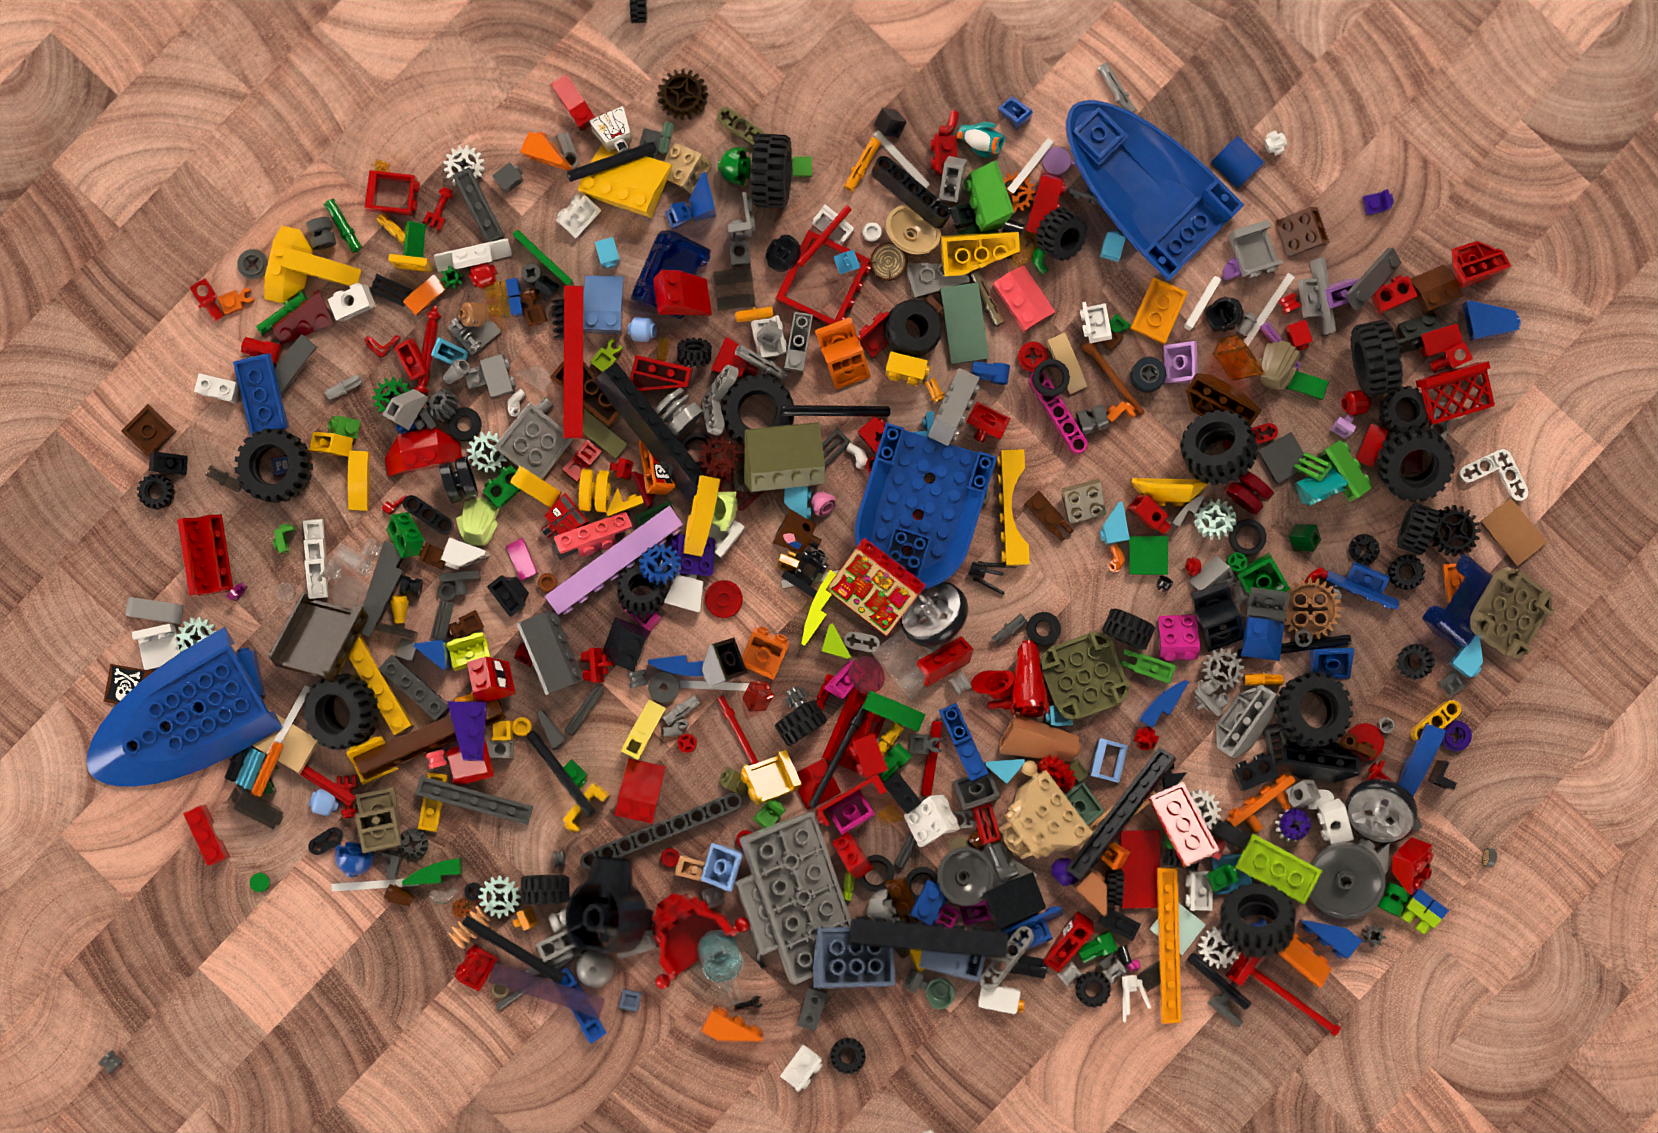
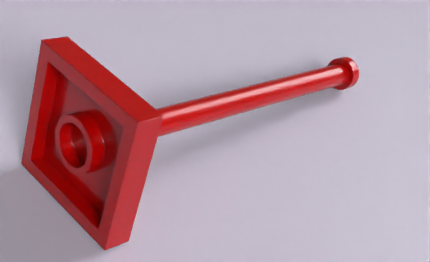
[1225,952,1341,1036]

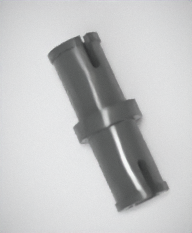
[991,613,1028,646]

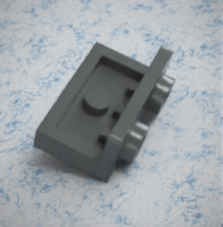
[1247,587,1290,622]

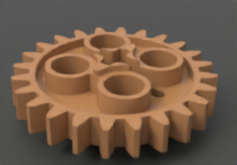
[1284,577,1343,639]

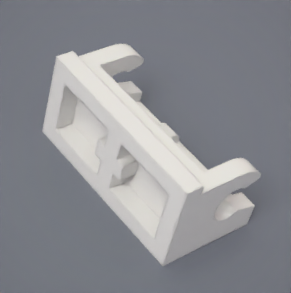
[812,204,854,246]

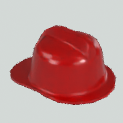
[971,670,1015,700]

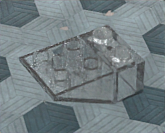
[872,629,927,701]

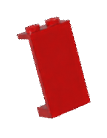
[815,774,887,826]

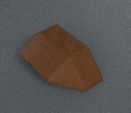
[1186,373,1261,426]

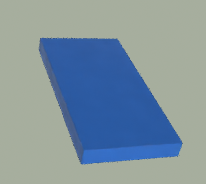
[233,353,289,436]

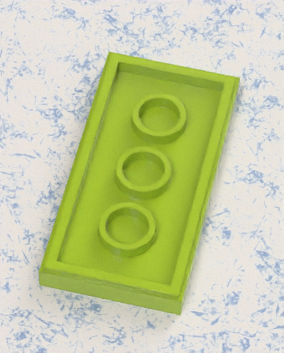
[1235,833,1322,905]

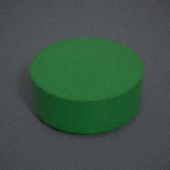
[250,872,270,892]

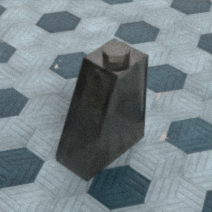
[227,784,284,830]

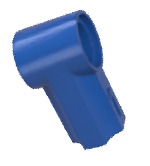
[971,361,1010,385]

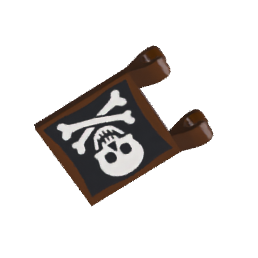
[103,664,154,704]

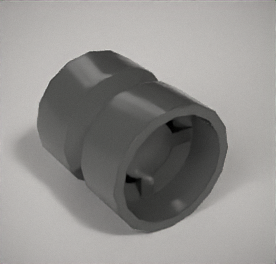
[306,217,337,250]
[1076,404,1109,435]

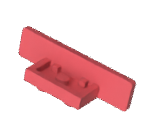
[554,512,632,557]

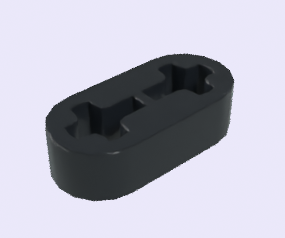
[308,827,344,855]

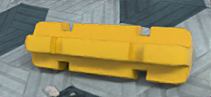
[376,213,405,244]

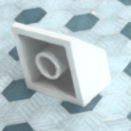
[441,538,491,570]

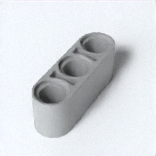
[125,597,184,624]

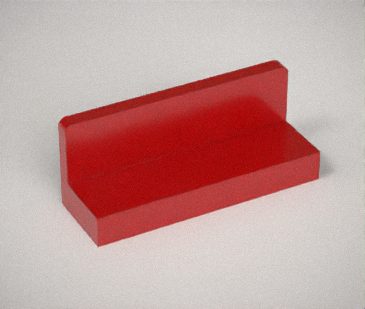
[916,636,973,687]

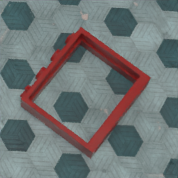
[775,230,872,326]

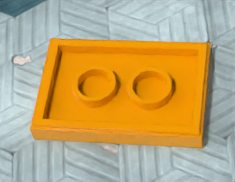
[1130,277,1188,345]

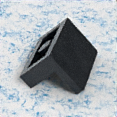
[1428,760,1457,790]

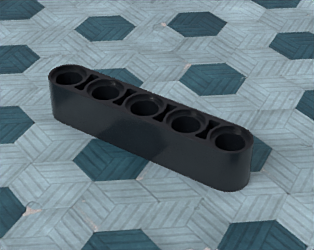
[871,156,951,229]

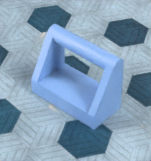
[1089,738,1128,783]

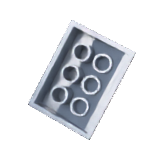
[813,927,895,989]

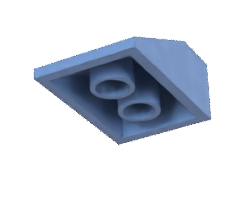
[584,276,624,333]

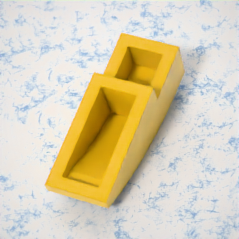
[348,450,371,511]

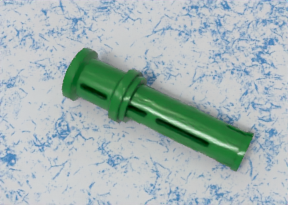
[256,291,308,336]

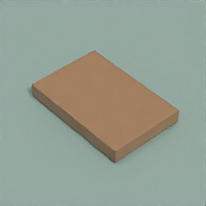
[1480,498,1547,566]

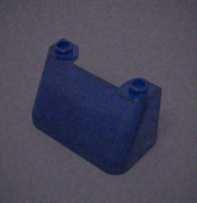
[631,230,711,320]
[1422,554,1493,647]

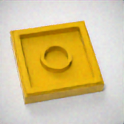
[388,254,433,272]

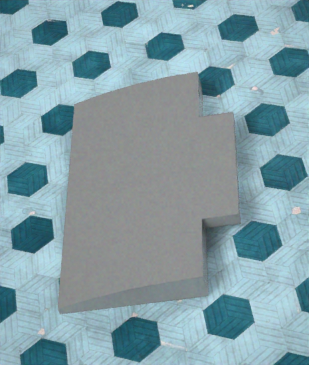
[735,811,851,985]

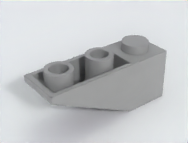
[784,312,813,374]

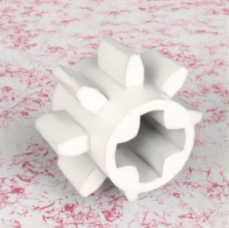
[1264,130,1287,156]

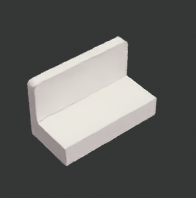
[978,983,1021,1014]

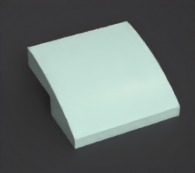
[1150,903,1206,955]

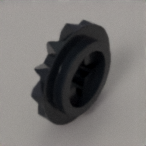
[1349,534,1380,565]

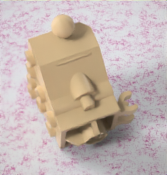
[998,761,1092,860]

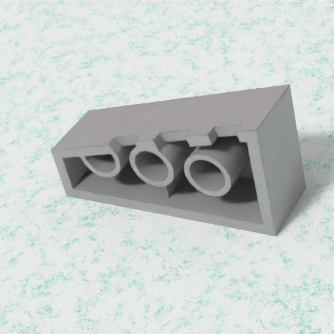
[927,368,980,446]

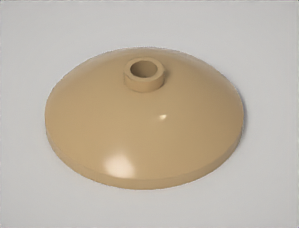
[886,205,941,254]

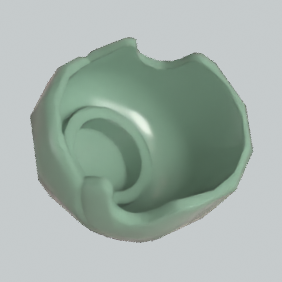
[926,978,955,1010]

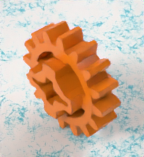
[1002,171,1036,214]

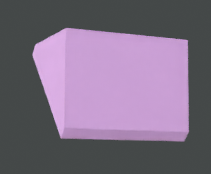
[1164,341,1198,384]

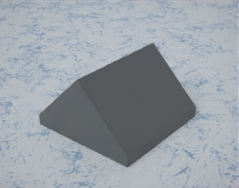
[953,769,1000,810]

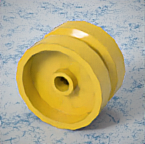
[579,469,611,513]

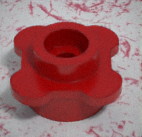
[1185,557,1202,577]

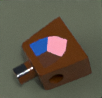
[773,509,822,553]

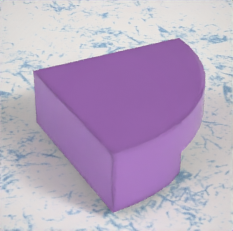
[1222,257,1242,282]

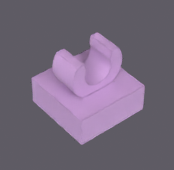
[1330,414,1356,440]

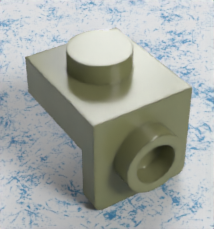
[719,767,749,797]

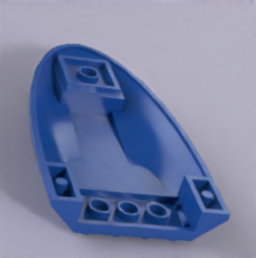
[1066,100,1244,281]

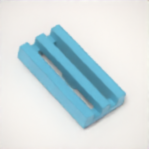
[235,747,265,790]

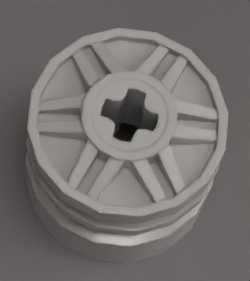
[655,388,704,438]

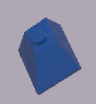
[687,172,716,222]
[1241,617,1284,661]

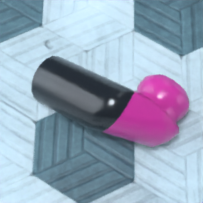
[1118,945,1140,972]

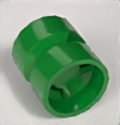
[1377,882,1410,917]

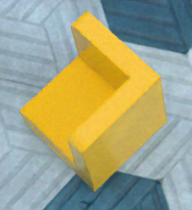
[491,721,513,741]

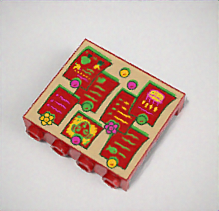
[826,538,926,637]

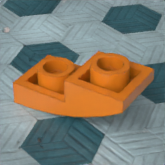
[403,275,446,316]

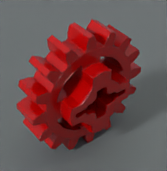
[1037,755,1076,794]

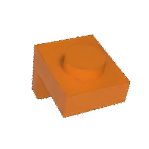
[1106,401,1136,424]

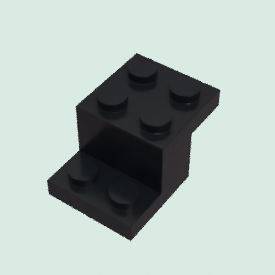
[1191,581,1243,652]

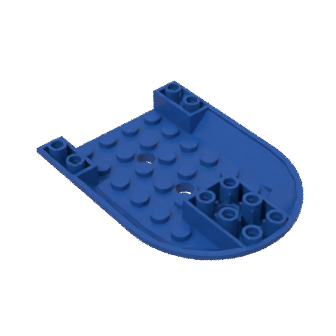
[855,422,997,589]

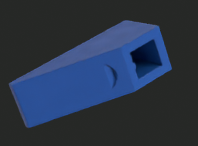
[1299,919,1362,959]

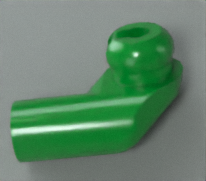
[1032,247,1049,275]

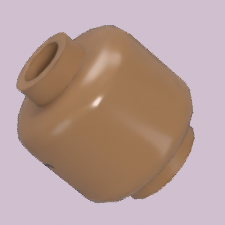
[458,302,488,327]

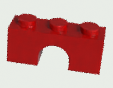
[183,805,230,866]

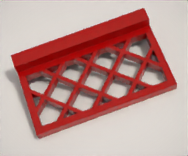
[1415,361,1495,425]

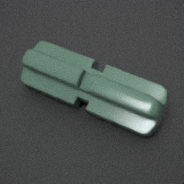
[658,122,674,155]

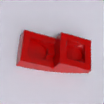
[1355,423,1389,467]
[562,440,602,483]

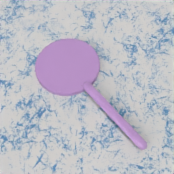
[1043,147,1077,175]

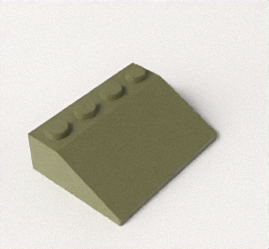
[744,422,825,492]

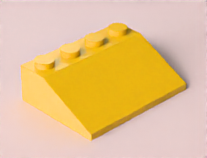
[578,144,672,218]

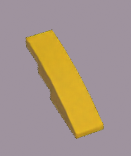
[280,247,361,287]
[683,475,720,557]

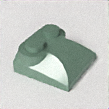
[1064,781,1105,826]

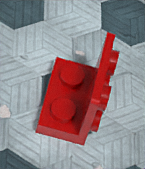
[858,311,889,358]

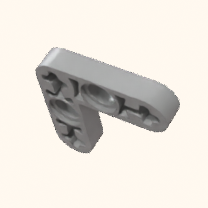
[702,365,738,436]

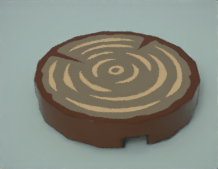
[870,242,908,281]

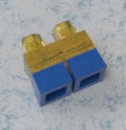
[485,278,524,319]

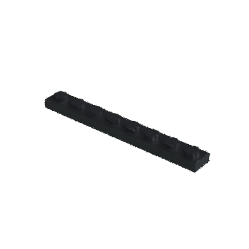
[1066,747,1176,882]

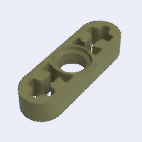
[717,107,764,147]

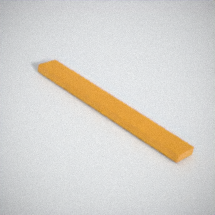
[1157,867,1182,1024]

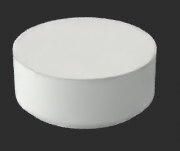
[863,222,882,242]

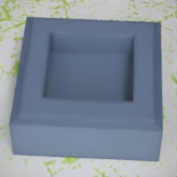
[619,989,642,1012]

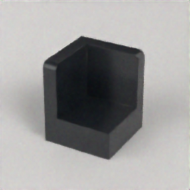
[875,107,907,138]

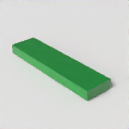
[512,230,574,286]

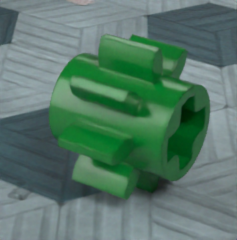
[440,266,464,290]

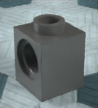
[492,162,524,194]
[729,238,751,268]

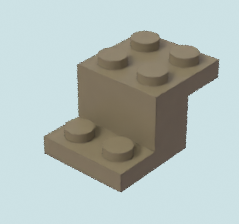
[355,787,402,853]

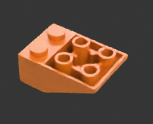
[701,1006,764,1041]

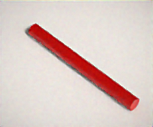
[797,205,852,267]

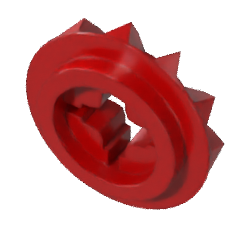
[1018,341,1048,372]

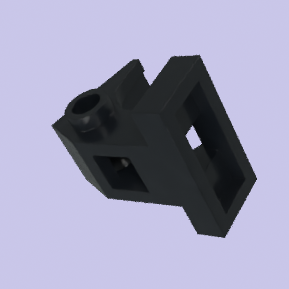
[781,548,829,599]

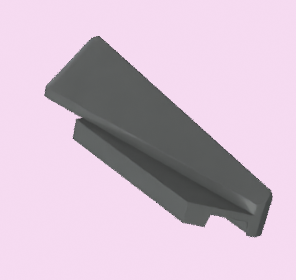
[360,541,405,638]

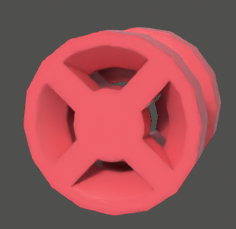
[425,750,448,769]

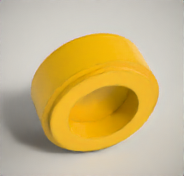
[512,717,532,736]

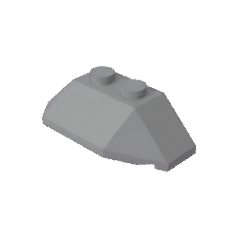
[1216,685,1278,758]

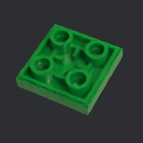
[1129,536,1168,575]

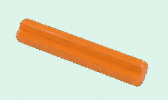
[251,741,284,797]

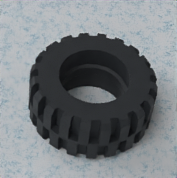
[751,133,792,208]
[1350,320,1403,397]
[721,374,794,446]
[1180,410,1258,485]
[1376,425,1455,502]
[234,428,313,503]
[1275,672,1353,748]
[303,673,380,750]
[1220,883,1296,958]

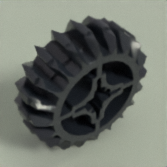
[1432,505,1481,557]

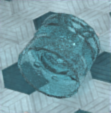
[697,930,743,982]

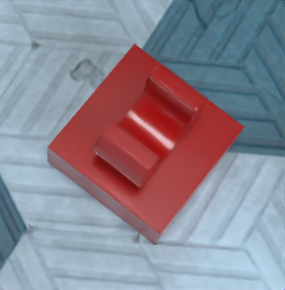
[609,458,634,481]

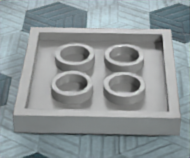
[494,402,573,479]

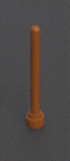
[1081,341,1144,416]

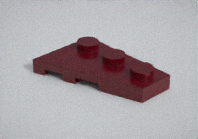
[273,289,334,345]

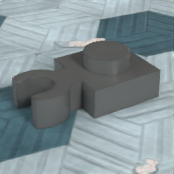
[909,734,943,755]

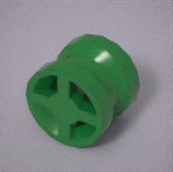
[1226,552,1247,573]

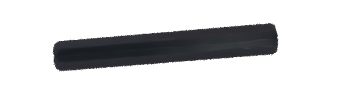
[1187,953,1251,1010]

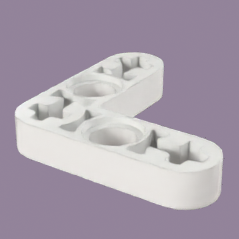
[1458,449,1528,501]

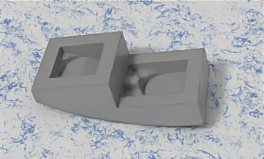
[1170,495,1204,528]

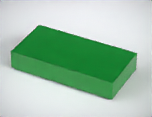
[403,221,426,258]

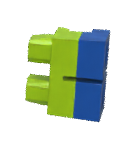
[1400,889,1449,935]

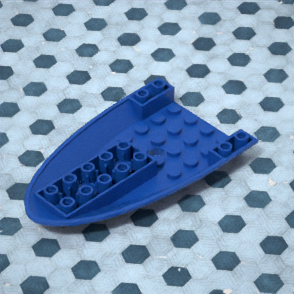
[87,627,283,787]

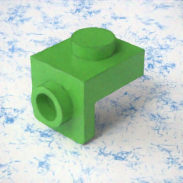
[328,416,360,439]
[273,524,297,554]
[752,799,786,829]

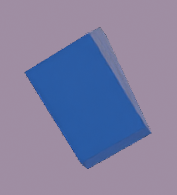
[998,96,1033,131]

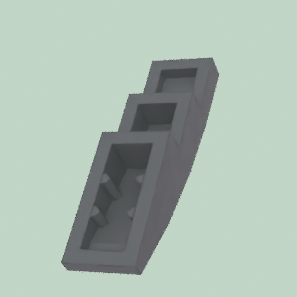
[275,334,318,397]

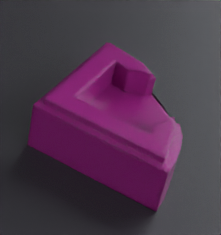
[227,582,247,601]

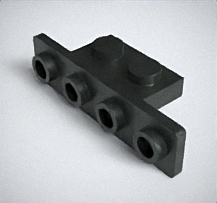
[1397,312,1461,354]

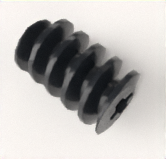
[550,299,564,340]

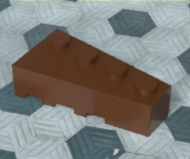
[550,361,621,429]

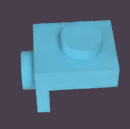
[1045,706,1073,727]

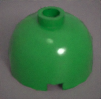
[718,147,751,186]

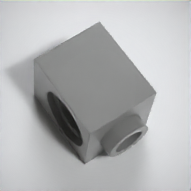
[1285,780,1321,808]

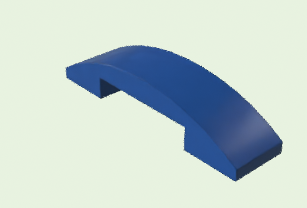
[553,967,607,1044]

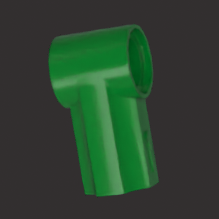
[878,742,912,781]
[1078,931,1118,963]

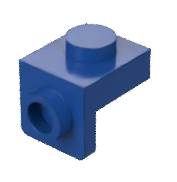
[665,201,692,229]

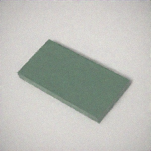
[940,283,989,364]

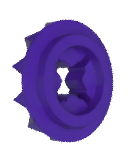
[1442,720,1472,751]
[1280,809,1311,840]

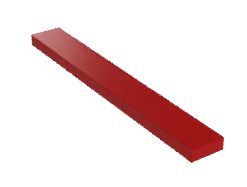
[563,286,584,439]

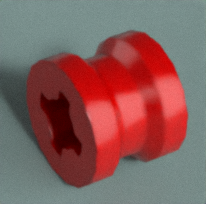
[1278,293,1301,315]
[677,734,697,753]

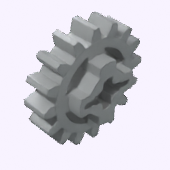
[1201,648,1244,690]

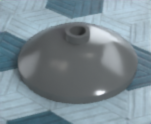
[937,847,994,906]

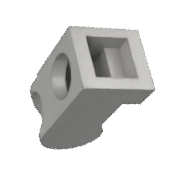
[486,740,514,758]

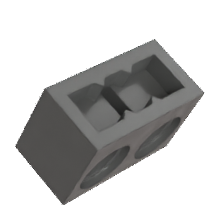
[797,986,827,1031]

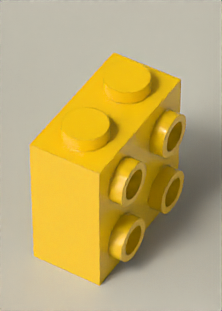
[885,352,930,386]

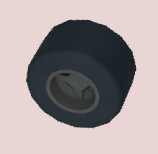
[1130,357,1166,393]

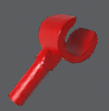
[382,495,406,514]

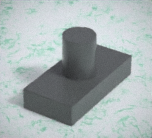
[439,570,481,595]

